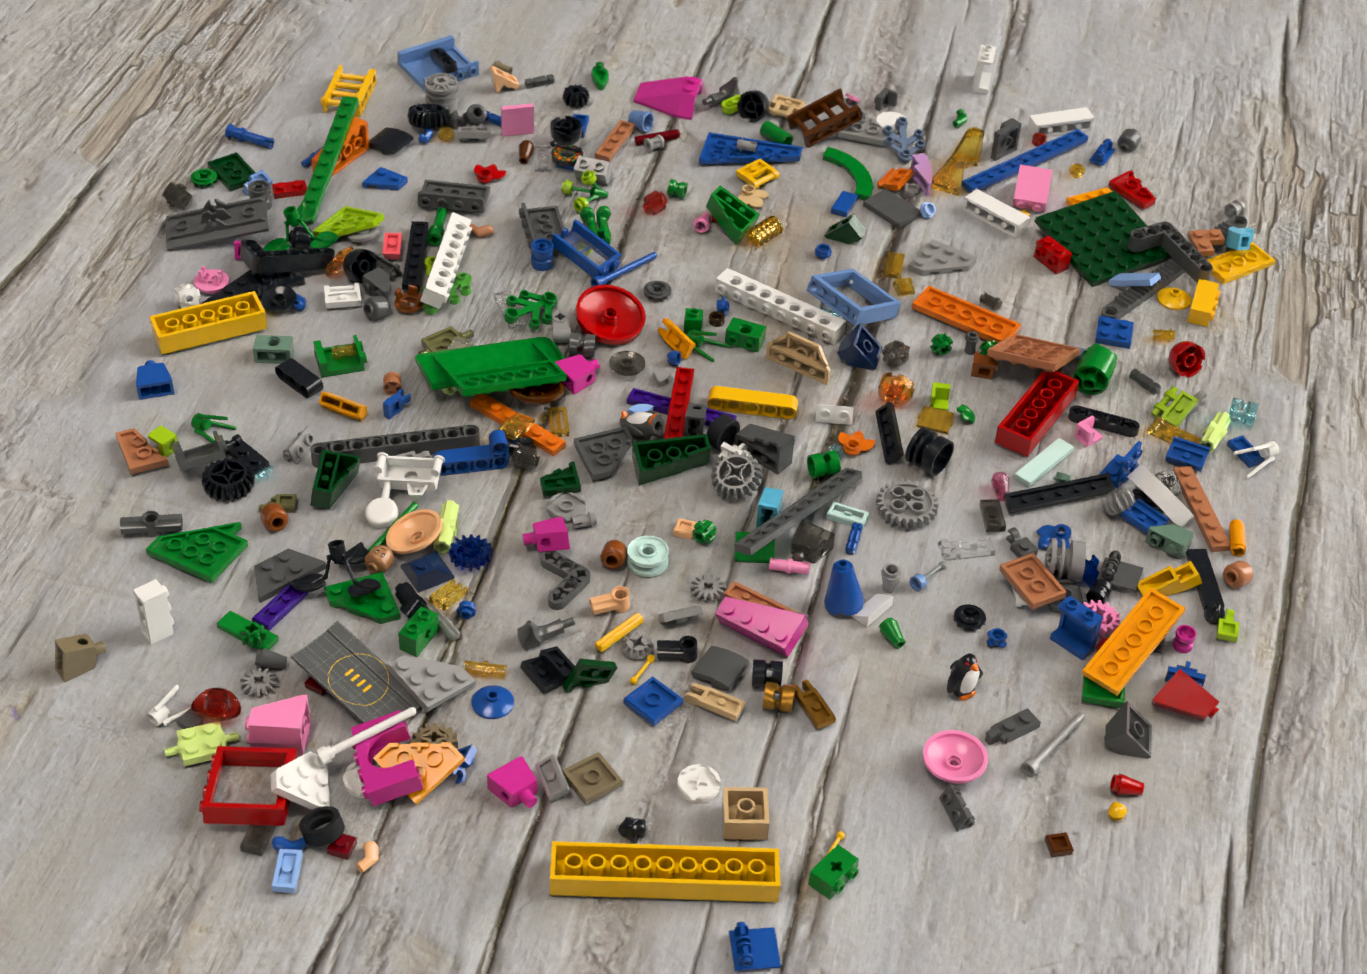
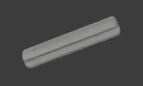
[424,597,460,641]

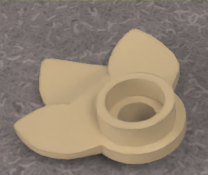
[738,184,769,208]

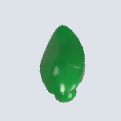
[591,62,609,90]

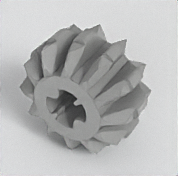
[1101,486,1136,515]

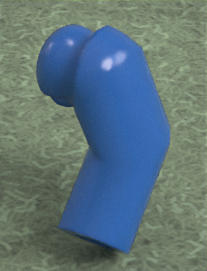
[418,128,433,144]
[293,293,306,311]

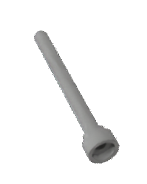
[1020,712,1085,777]

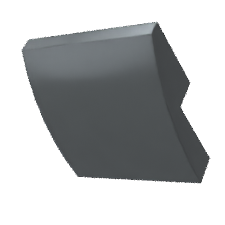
[691,646,750,690]

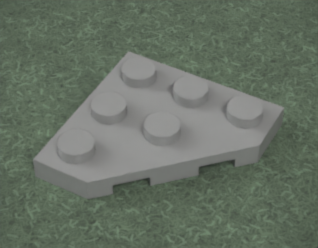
[838,106,886,146]
[908,239,977,276]
[386,655,476,712]

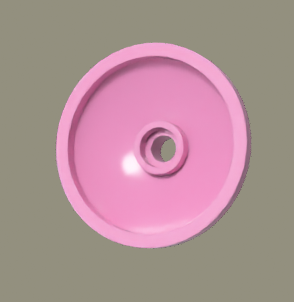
[923,730,988,784]

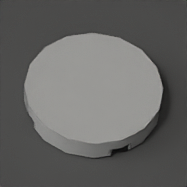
[547,492,586,524]

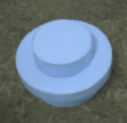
[920,202,936,219]

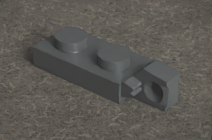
[985,708,1041,745]

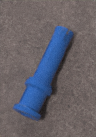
[225,124,275,149]

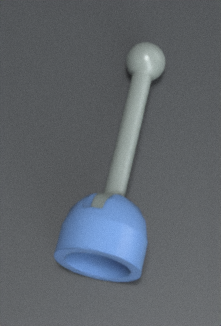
[909,561,946,591]

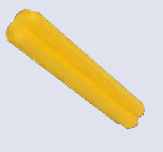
[595,613,644,652]

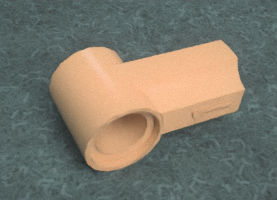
[589,586,630,615]

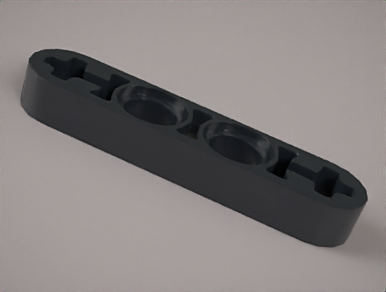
[430,48,458,73]
[1068,405,1140,437]

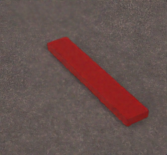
[664,367,695,439]

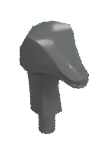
[702,77,740,106]
[517,617,575,648]

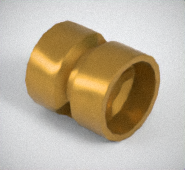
[762,682,796,713]

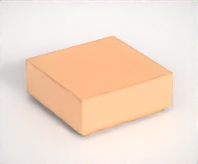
[673,518,697,540]

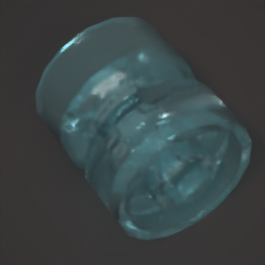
[1229,397,1259,426]

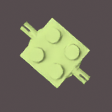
[164,721,240,766]

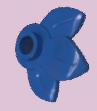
[1036,524,1071,549]

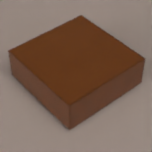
[1044,832,1074,858]

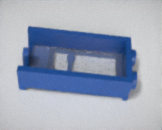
[552,219,621,277]

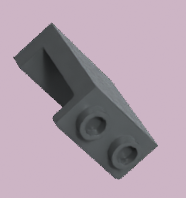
[171,431,228,471]

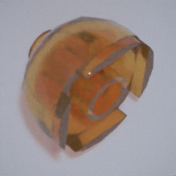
[878,372,915,407]

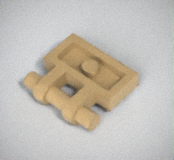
[768,94,806,120]

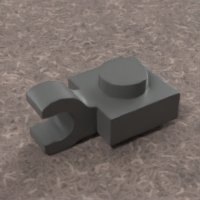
[1006,527,1038,558]

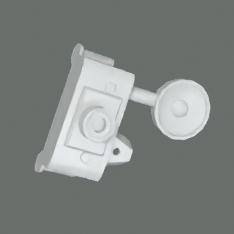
[365,452,445,528]

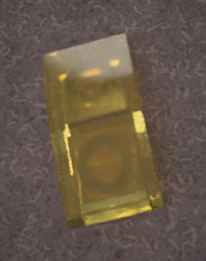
[498,413,535,440]

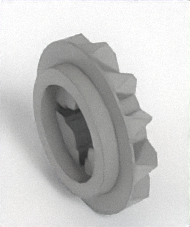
[621,632,654,659]

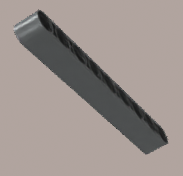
[310,425,480,468]

